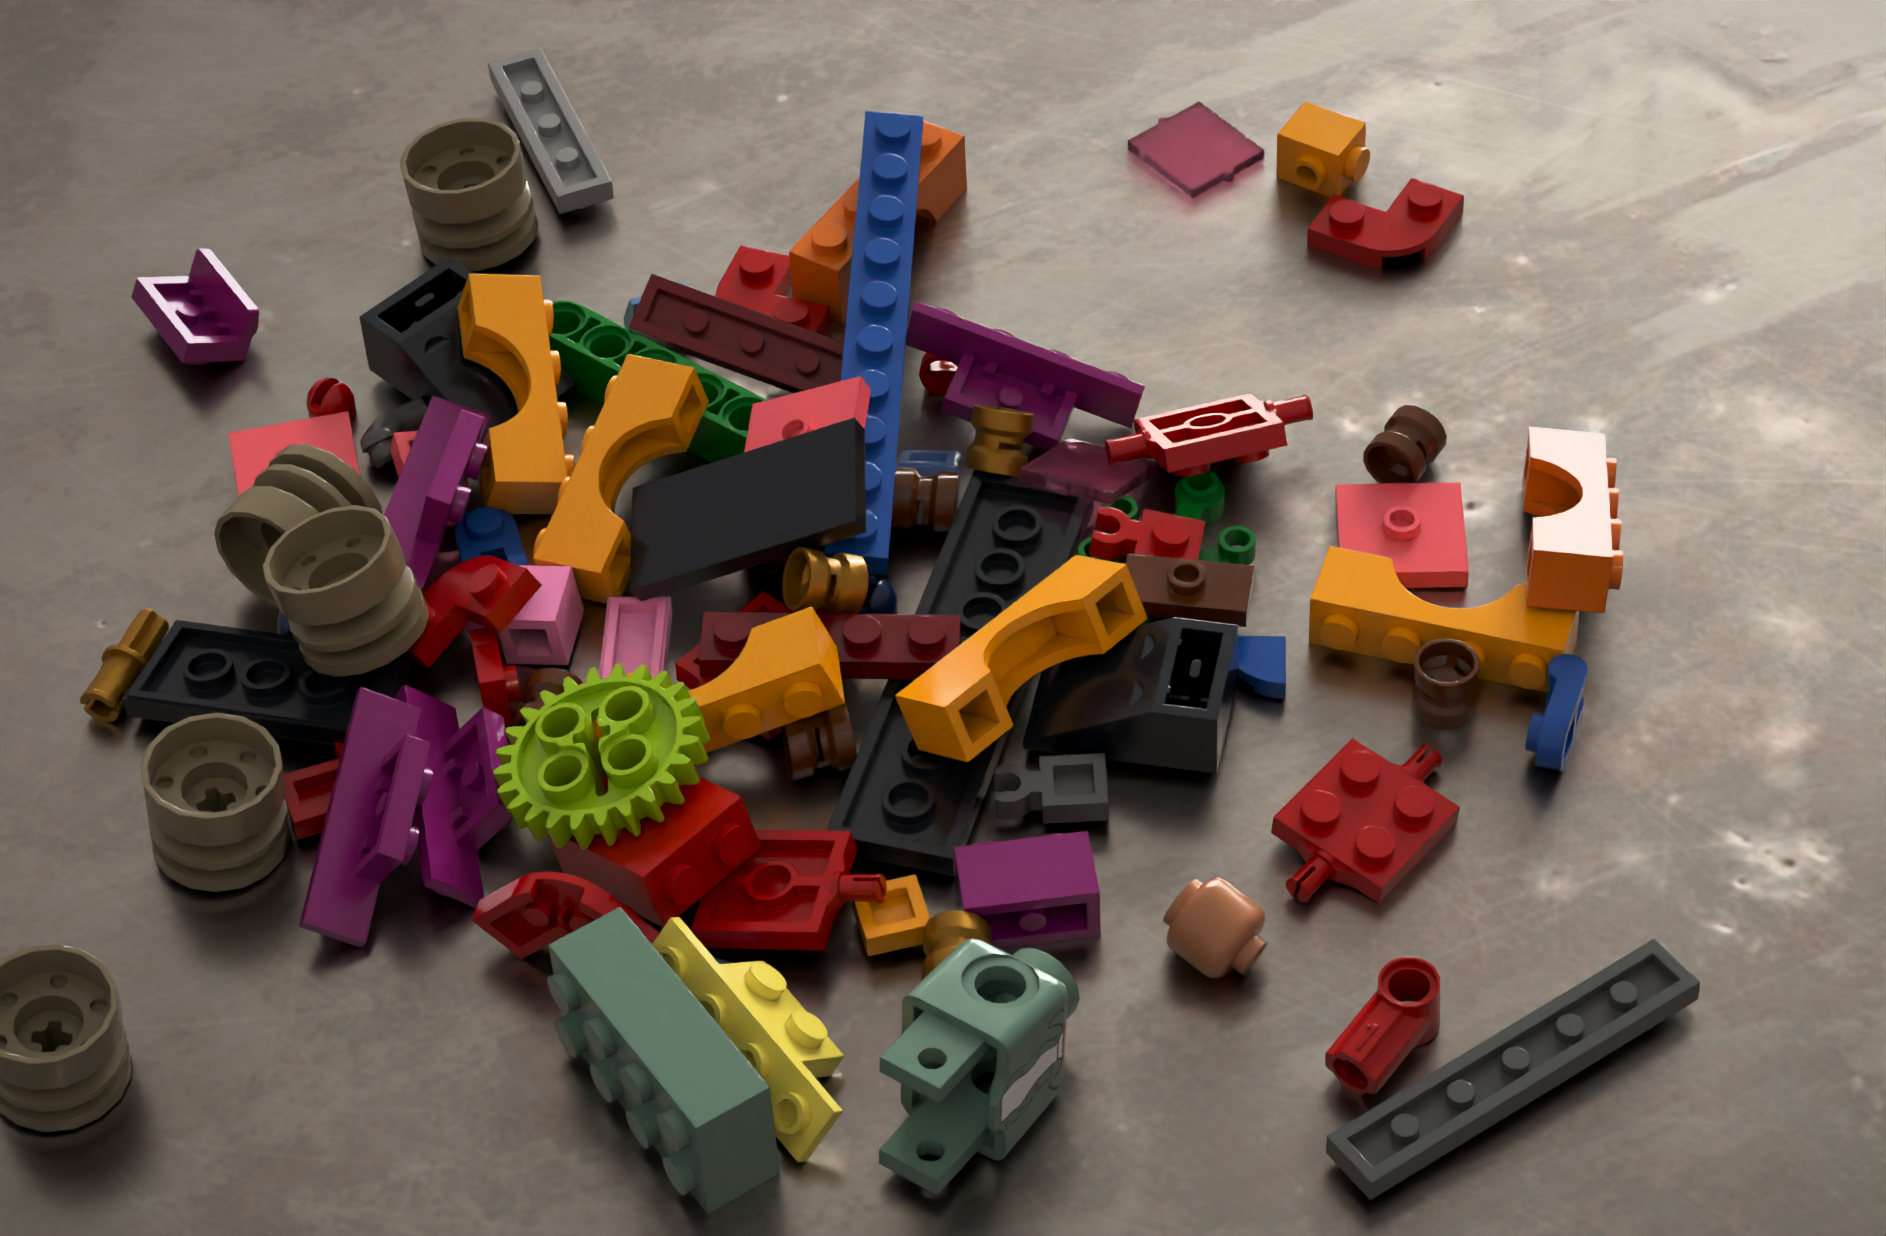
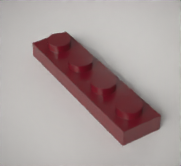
[629,274,844,393]
[699,612,961,680]

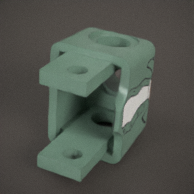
[879,938,1080,1195]

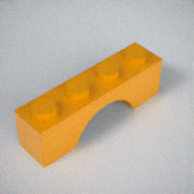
[457,273,575,515]
[533,354,709,604]
[1309,546,1580,693]
[895,555,1148,762]
[595,606,845,780]

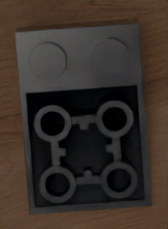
[359,257,577,443]
[1023,617,1238,774]

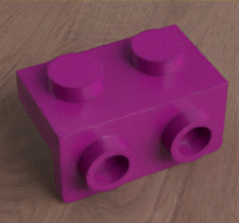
[131,249,259,365]

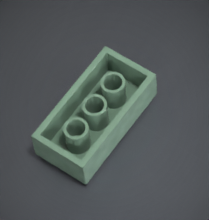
[547,907,780,1214]

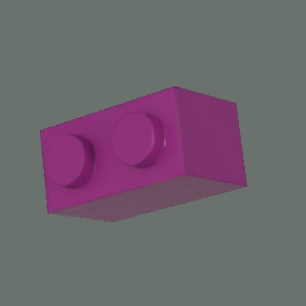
[954,831,1101,949]

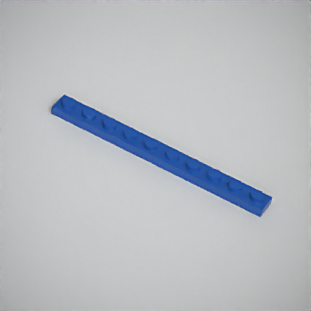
[824,111,924,575]

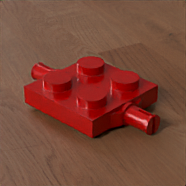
[1105,394,1313,476]
[1271,738,1460,904]
[690,830,887,950]

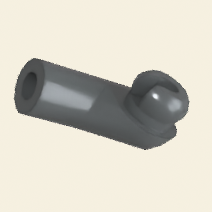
[360,398,428,469]

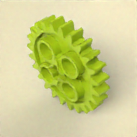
[493,663,710,850]

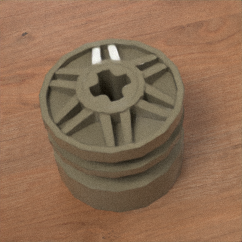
[399,118,539,271]
[214,444,383,607]
[263,505,429,677]
[141,713,290,892]
[0,944,131,1132]

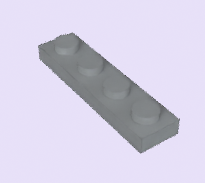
[488,48,614,214]

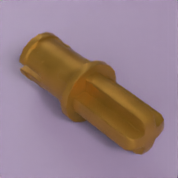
[80,608,169,722]

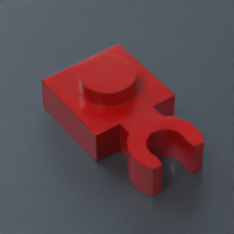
[1089,507,1206,560]
[469,627,522,730]

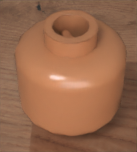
[1163,877,1267,979]

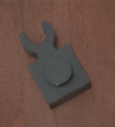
[993,753,1109,824]

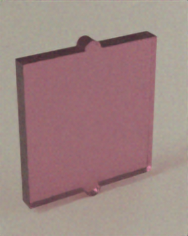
[1128,101,1264,199]
[1019,438,1159,505]

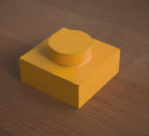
[851,874,930,956]

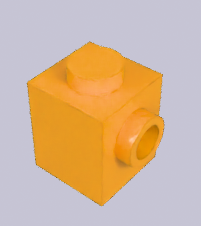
[1276,101,1370,198]

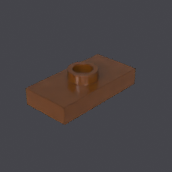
[1126,554,1254,627]

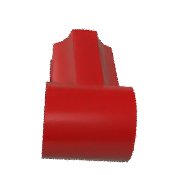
[1325,957,1440,1096]

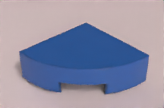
[1238,636,1286,699]

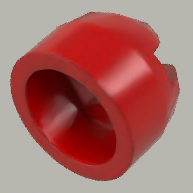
[919,353,959,396]
[306,377,357,423]

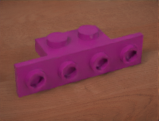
[905,301,1145,454]
[384,396,491,591]
[397,685,513,908]
[299,687,433,948]

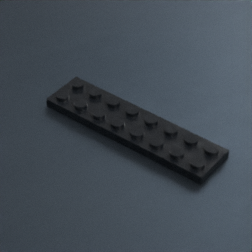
[826,469,1094,876]

